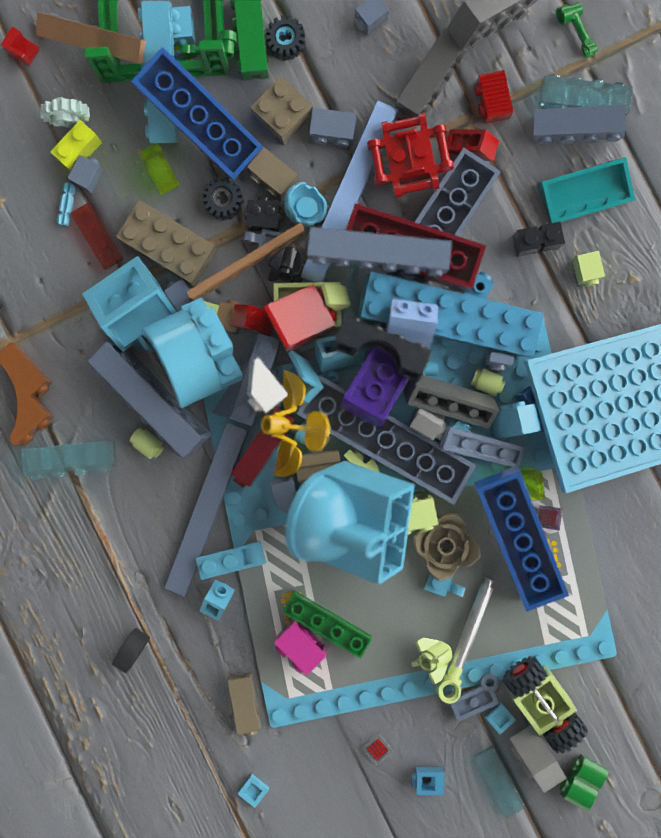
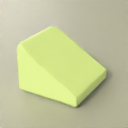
[322,283,351,312]

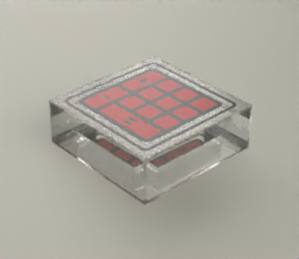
[362,732,393,765]

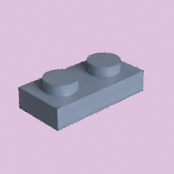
[483,352,514,373]

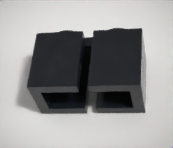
[513,221,565,257]

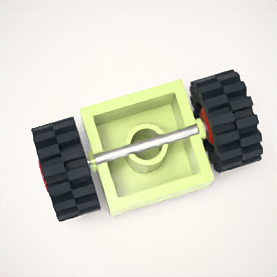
[502,656,588,754]

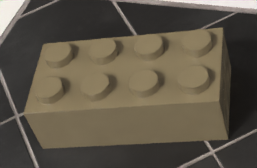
[116,200,218,287]

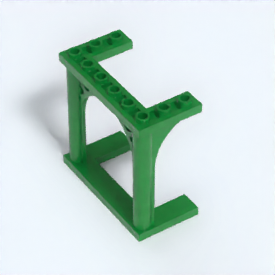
[85,0,230,83]

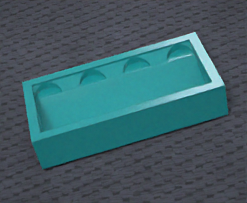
[537,157,636,223]

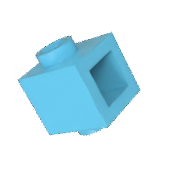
[199,580,235,621]

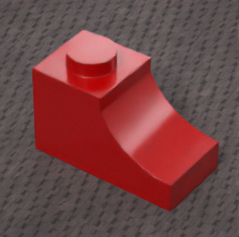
[446,129,499,162]
[230,304,273,337]

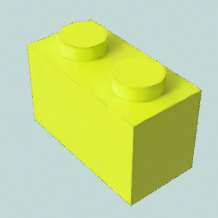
[50,120,102,172]

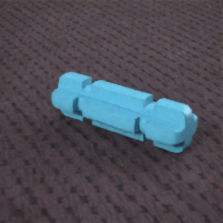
[56,183,76,226]

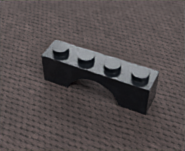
[332,316,432,382]

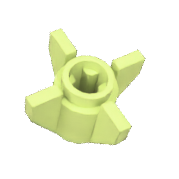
[411,638,452,684]

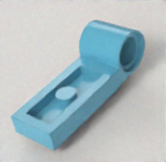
[196,541,266,580]

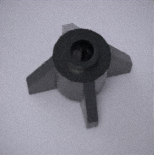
[268,247,304,283]

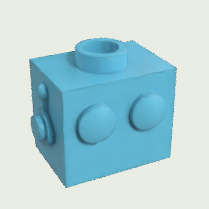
[172,6,195,47]

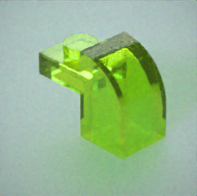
[139,144,180,195]

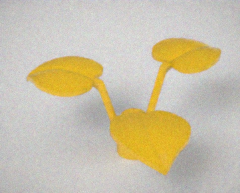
[261,370,329,477]

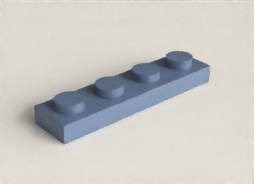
[439,426,526,468]

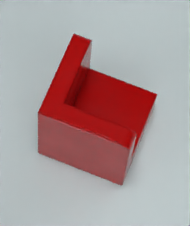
[1,27,40,67]

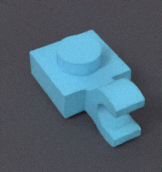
[424,573,466,597]

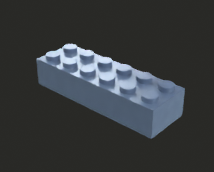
[88,342,212,458]

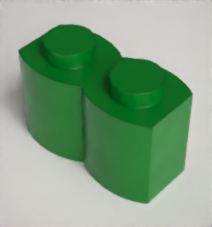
[560,754,609,812]

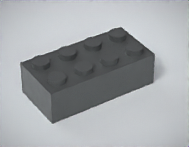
[447,0,537,50]

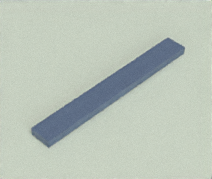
[165,423,248,597]

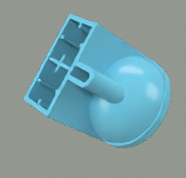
[285,461,414,585]

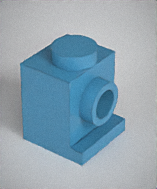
[463,272,494,299]
[411,766,444,796]

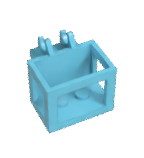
[82,256,177,354]

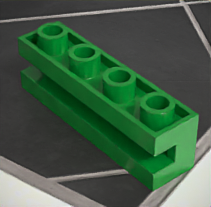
[230,0,269,81]
[282,590,372,659]

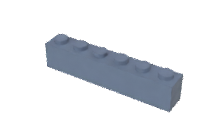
[308,227,452,276]

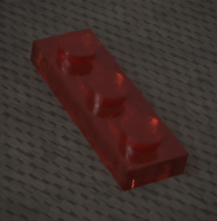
[70,202,124,270]

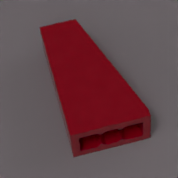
[231,407,296,488]

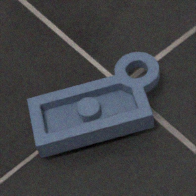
[450,673,499,722]

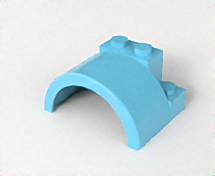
[141,297,243,408]

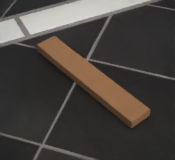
[36,12,146,64]
[186,222,305,302]

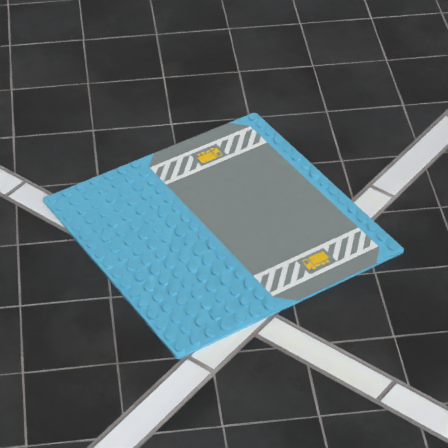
[204,312,617,728]

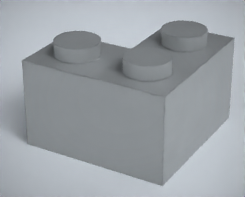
[510,725,567,793]

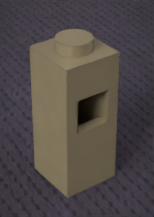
[228,672,261,737]

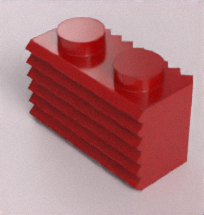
[474,70,513,124]

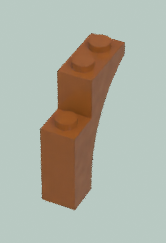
[0,342,54,446]

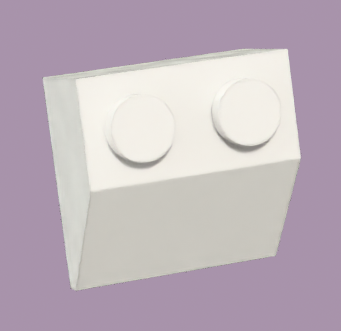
[247,358,288,413]

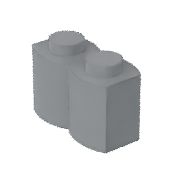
[409,408,447,441]

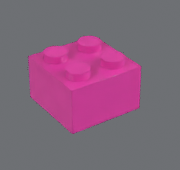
[274,619,327,675]

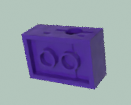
[340,348,408,429]

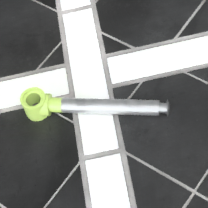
[435,577,496,703]

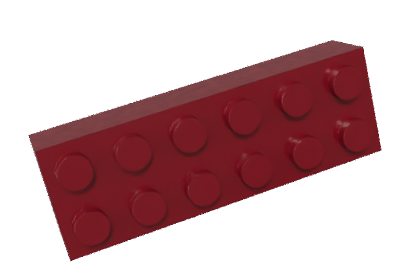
[346,203,487,293]

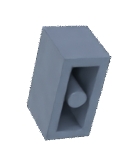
[309,108,357,148]

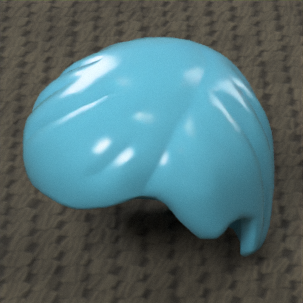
[284,182,328,228]

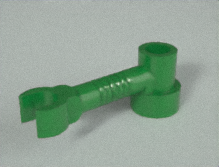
[556,2,598,58]
[180,30,237,59]

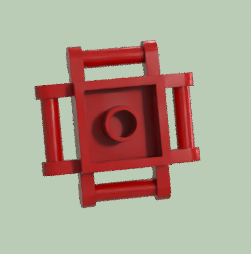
[367,113,454,198]

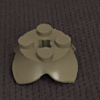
[413,513,481,581]

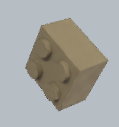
[250,76,313,145]

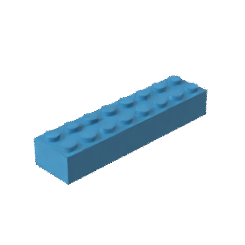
[356,271,544,358]

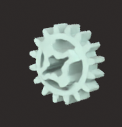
[40,97,90,128]

